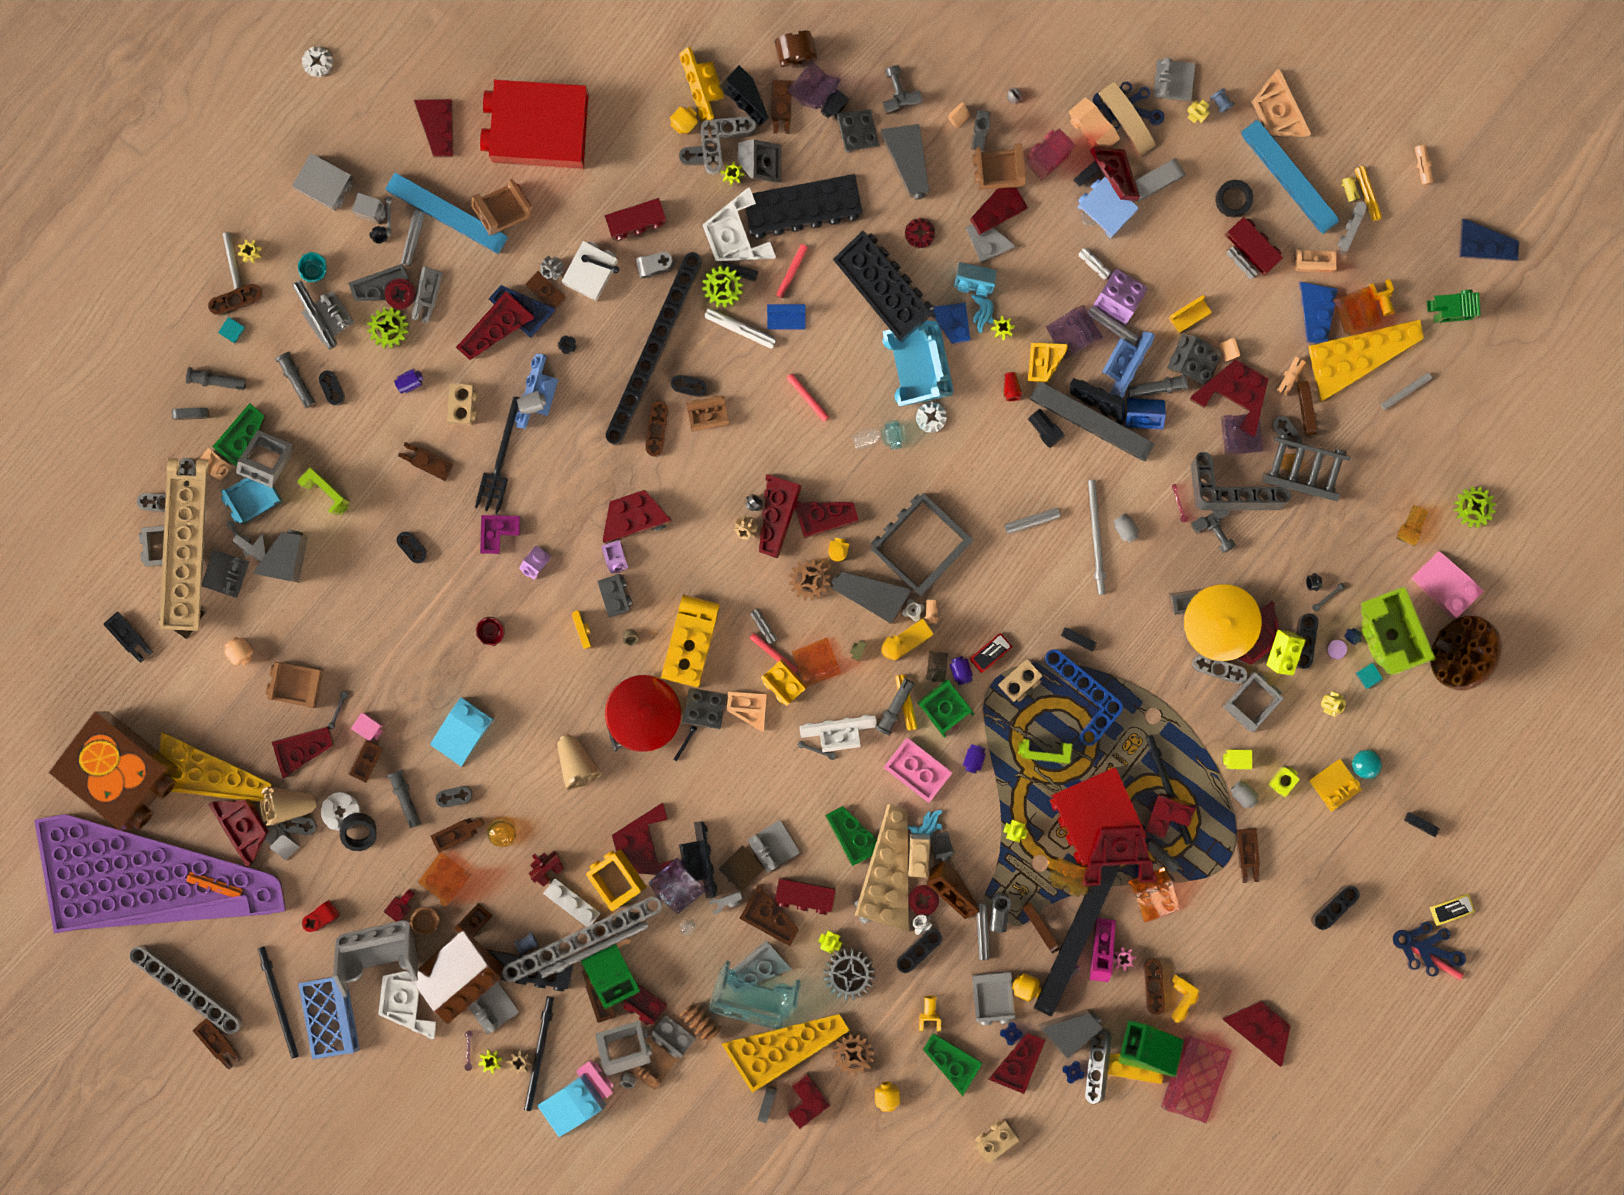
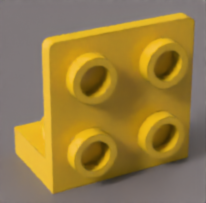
[1171,974,1200,1023]

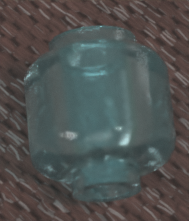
[881,420,907,450]

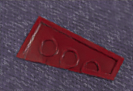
[759,474,802,558]

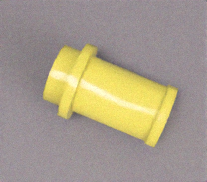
[1341,176,1360,202]

